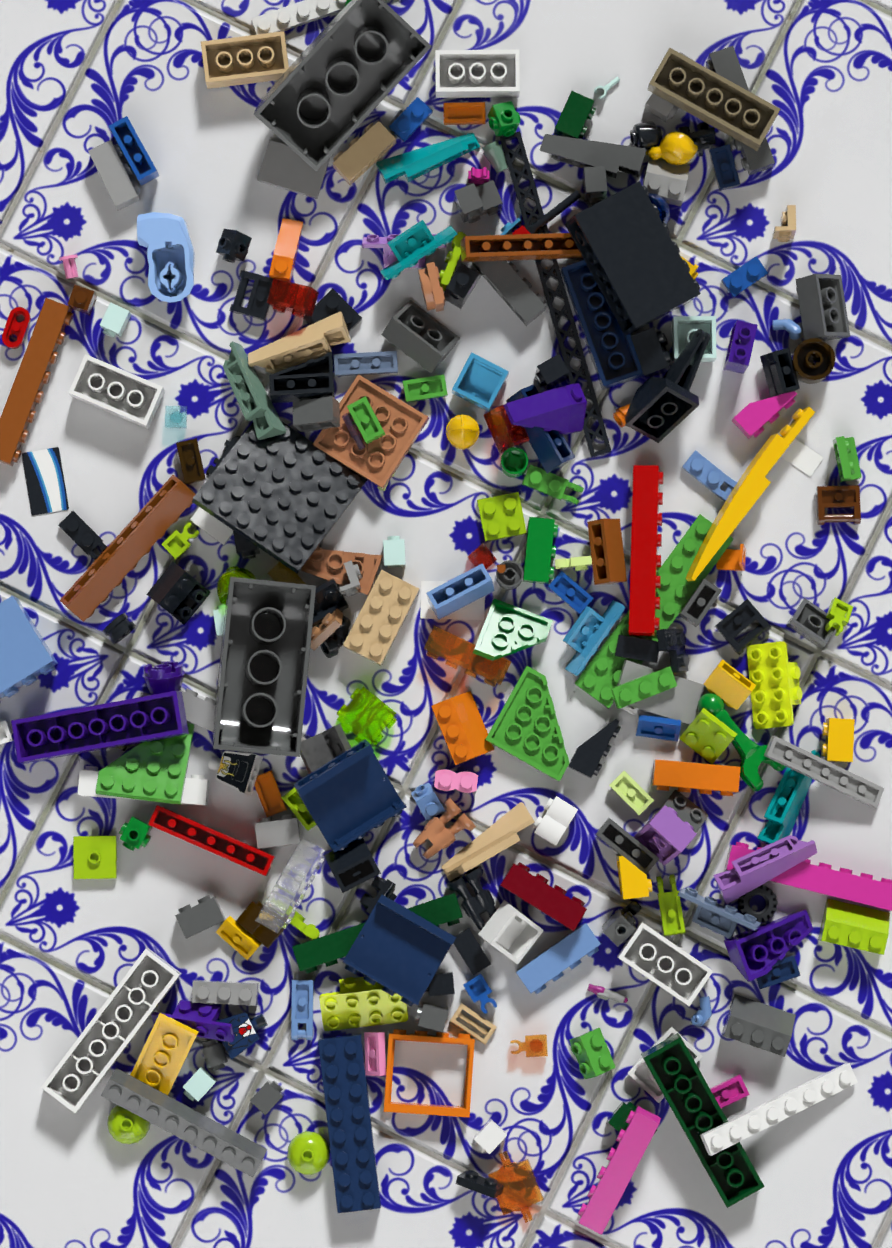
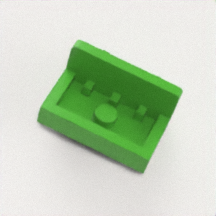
[569,1028,616,1079]

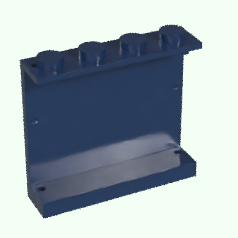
[293,739,407,852]
[342,895,456,1007]

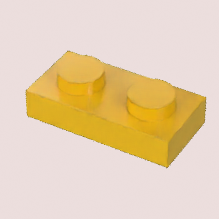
[215,916,262,960]

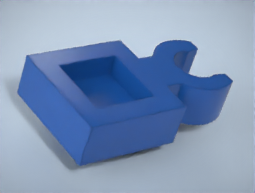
[463,973,497,1014]

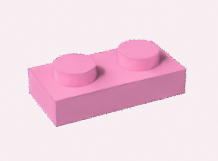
[364,1032,386,1076]

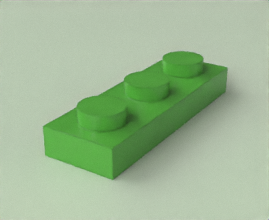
[610,666,677,709]

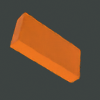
[443,102,486,125]
[254,770,287,817]

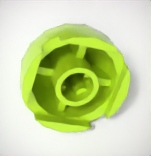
[107,1105,150,1144]
[287,1131,330,1175]

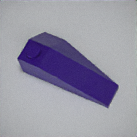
[503,383,587,435]
[724,909,813,982]

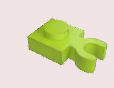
[161,522,200,560]
[825,597,853,636]

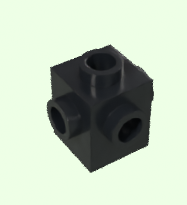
[216,229,252,263]

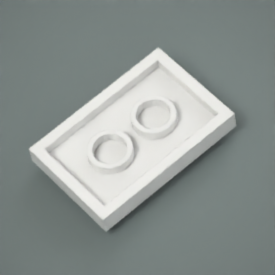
[627,1026,703,1103]

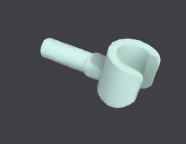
[594,77,620,99]

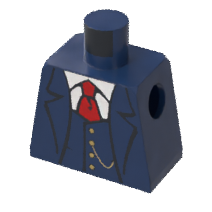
[216,1011,268,1059]

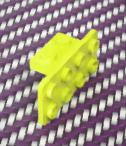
[747,641,802,729]
[319,977,408,1031]

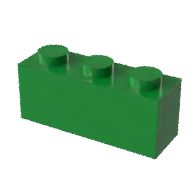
[523,517,558,584]

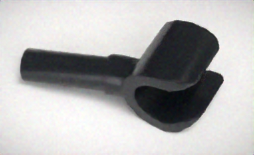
[611,901,642,916]

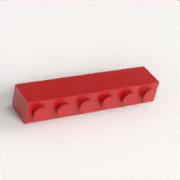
[148,805,276,876]

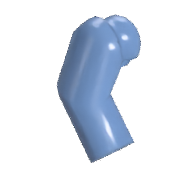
[772,319,802,340]

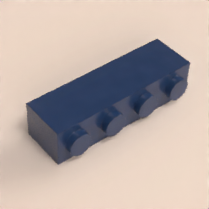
[506,384,575,474]

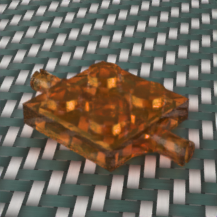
[488,1151,544,1223]

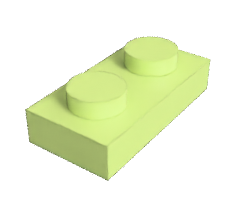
[609,771,654,815]

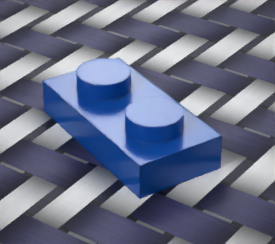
[389,97,433,142]
[721,256,768,298]
[548,571,594,615]
[636,715,681,741]

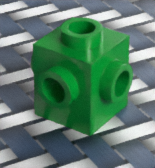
[487,101,521,137]
[119,816,152,851]

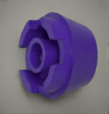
[143,661,185,694]

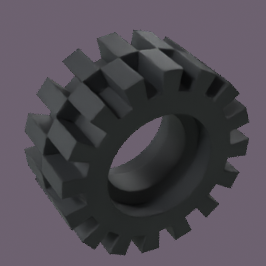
[738,885,778,923]

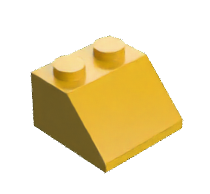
[616,856,652,899]

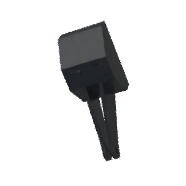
[625,329,710,443]

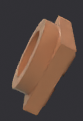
[418,262,445,312]

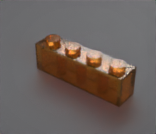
[424,626,511,687]

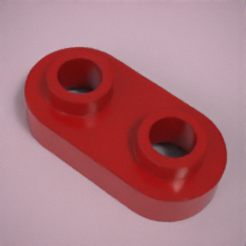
[2,307,31,349]

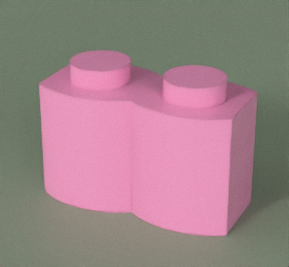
[434,769,478,793]

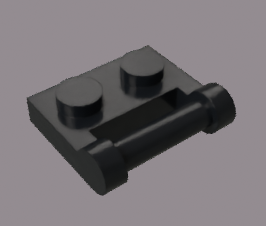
[229,270,277,321]
[714,599,771,655]

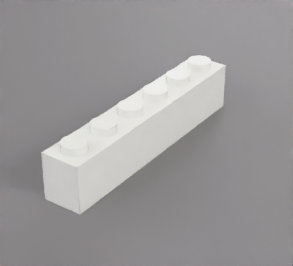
[77,766,209,806]

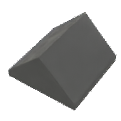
[786,598,835,649]

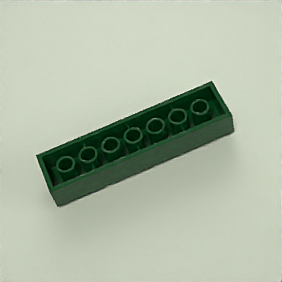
[641,1033,765,1208]

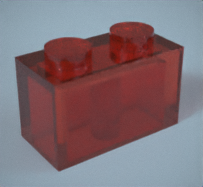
[267,279,319,318]
[483,405,529,453]

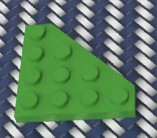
[485,666,570,782]
[95,723,195,805]

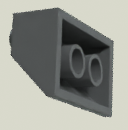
[796,273,850,341]
[381,300,460,373]
[721,994,796,1057]

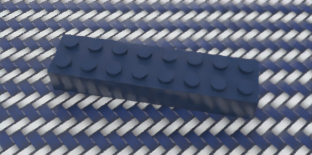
[318,1034,381,1213]

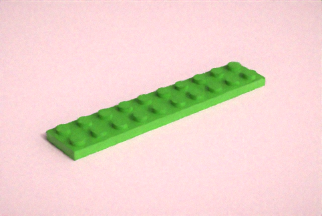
[575,514,734,709]

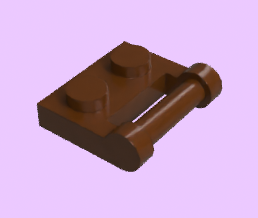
[816,485,861,525]

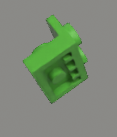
[833,436,861,482]

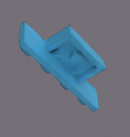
[563,600,626,676]

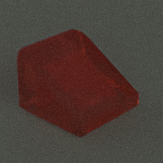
[467,543,497,569]

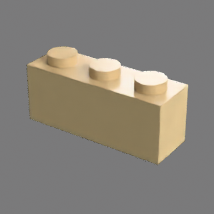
[333,121,396,186]

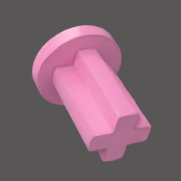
[59,254,78,279]

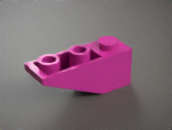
[732,391,797,439]

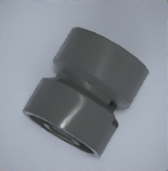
[496,560,524,590]

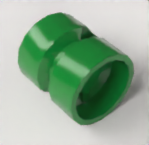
[500,447,528,478]

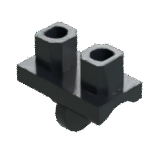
[678,122,716,157]
[359,876,397,914]

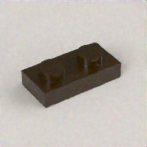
[176,438,206,485]

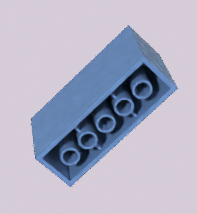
[0,595,58,703]

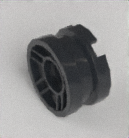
[102,613,136,645]

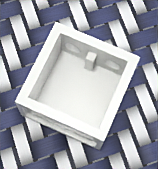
[479,900,544,964]

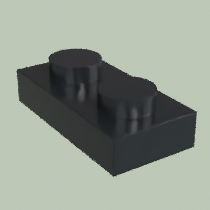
[456,1170,504,1198]

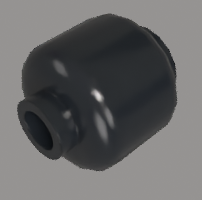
[630,121,662,150]

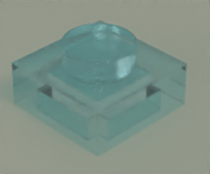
[165,406,187,428]

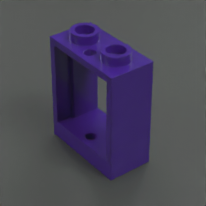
[723,320,758,374]

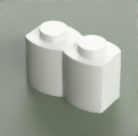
[533,796,578,846]

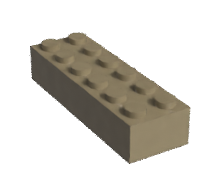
[647,48,780,151]

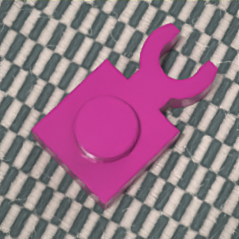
[468,167,489,187]

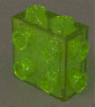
[336,686,397,746]

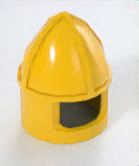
[446,414,480,450]

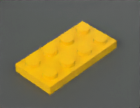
[130,1013,199,1095]

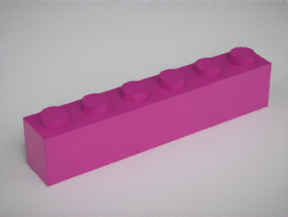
[578,1106,661,1235]

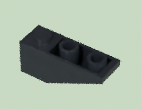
[568,719,621,778]

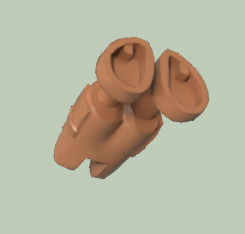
[413,797,476,859]

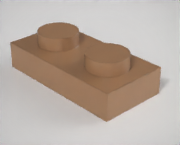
[310,609,343,651]

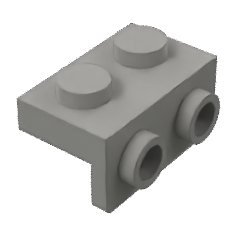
[339,560,362,597]

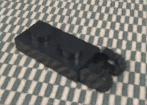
[58,511,107,560]

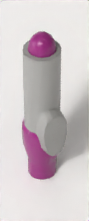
[587,984,628,1004]

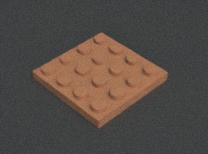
[313,374,429,489]

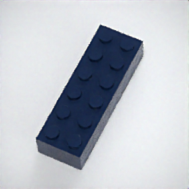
[561,260,643,390]

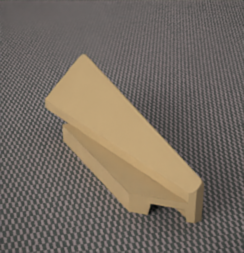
[248,312,351,374]

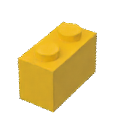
[703,659,756,710]
[821,718,855,763]

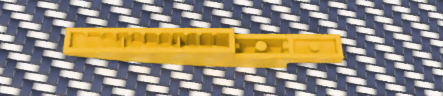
[685,407,815,582]

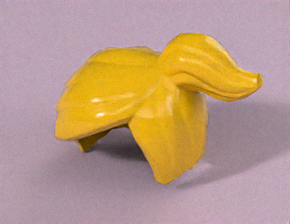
[646,131,698,165]

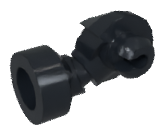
[320,615,351,658]

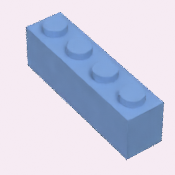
[516,923,601,994]

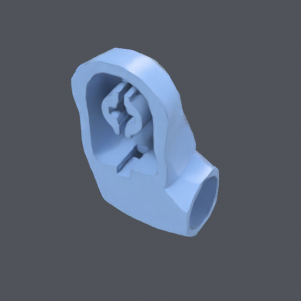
[137,212,195,303]

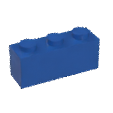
[109,116,159,186]

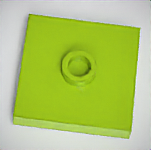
[73,836,117,879]

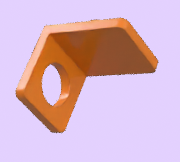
[716,544,746,571]

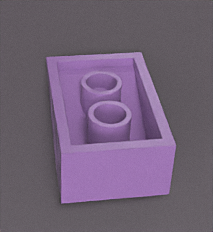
[633,805,697,866]

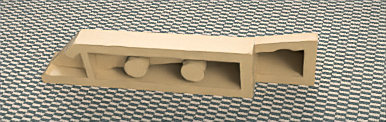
[442,802,535,881]

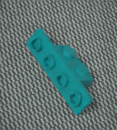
[380,220,457,280]

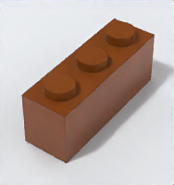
[587,519,627,585]

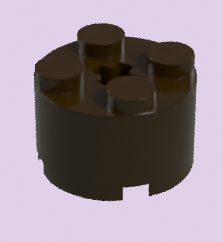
[791,338,835,384]

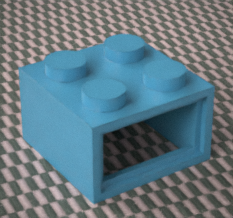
[452,352,509,412]

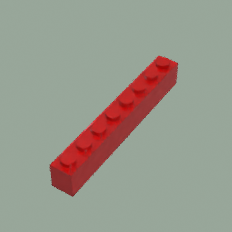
[629,465,664,636]

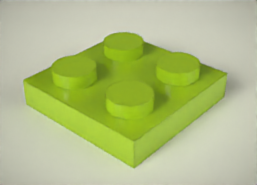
[477,492,527,542]
[679,708,737,764]

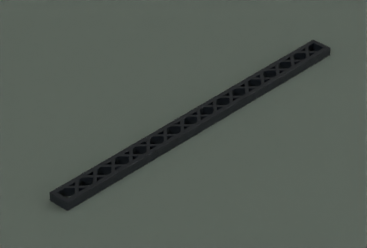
[500,131,612,458]

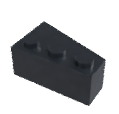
[269,351,335,403]

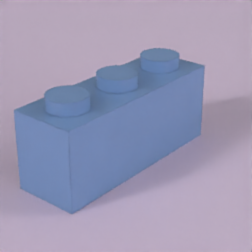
[426,564,494,620]

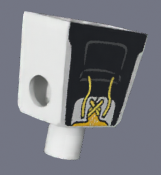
[209,751,263,796]

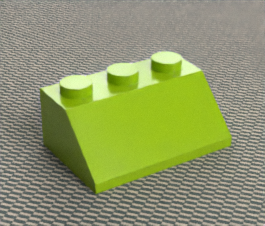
[818,898,890,955]

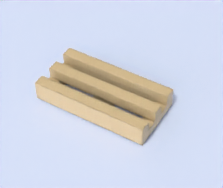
[450,1003,497,1045]

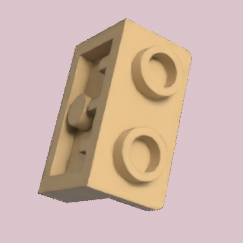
[773,205,796,242]

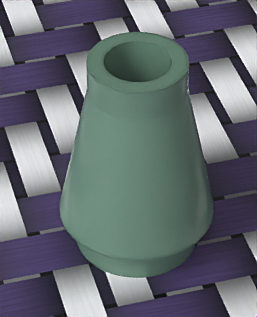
[482,141,508,173]

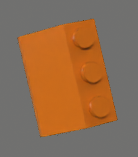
[431,691,494,766]

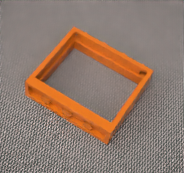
[384,1029,475,1118]

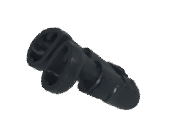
[446,866,496,931]

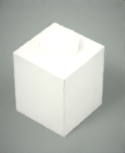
[474,1119,507,1154]

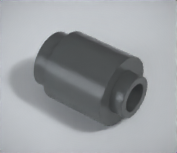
[201,1039,228,1071]

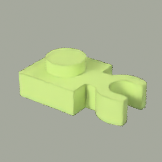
[555,556,592,571]

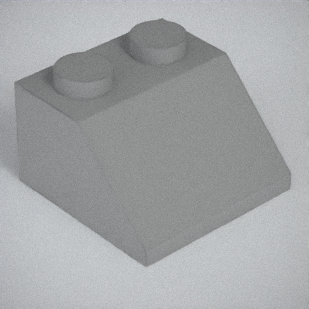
[643,157,690,207]

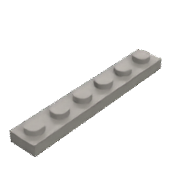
[764,736,884,808]

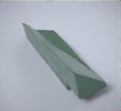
[223,341,286,440]

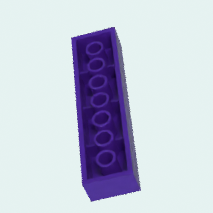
[11,691,189,763]

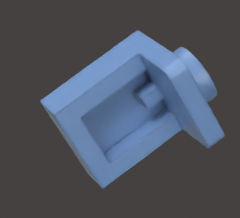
[411,783,445,821]

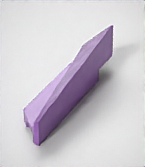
[713,835,817,904]

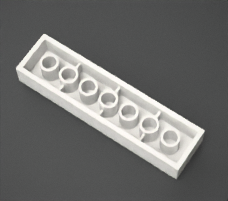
[41,948,182,1113]

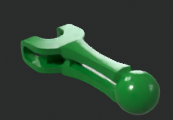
[697,693,786,791]

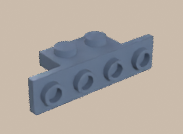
[678,887,761,939]

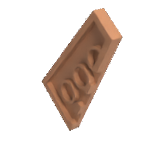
[300,548,383,596]

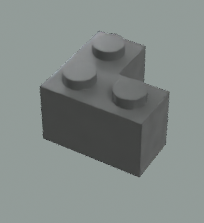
[454,180,503,223]

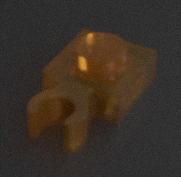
[510,1034,548,1057]

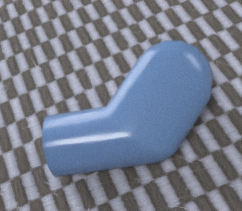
[691,996,712,1027]

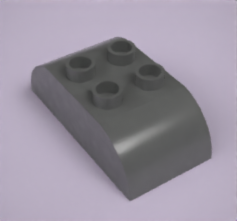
[254,0,432,172]
[213,577,316,757]

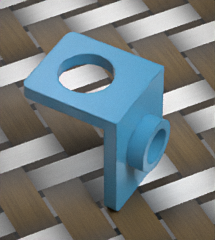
[500,218,521,235]

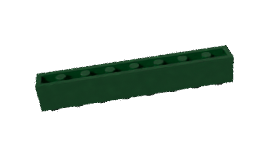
[292,893,463,974]

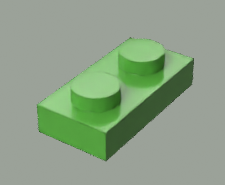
[403,374,448,403]
[347,396,386,444]

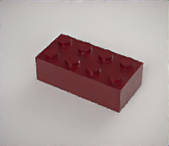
[500,862,587,931]

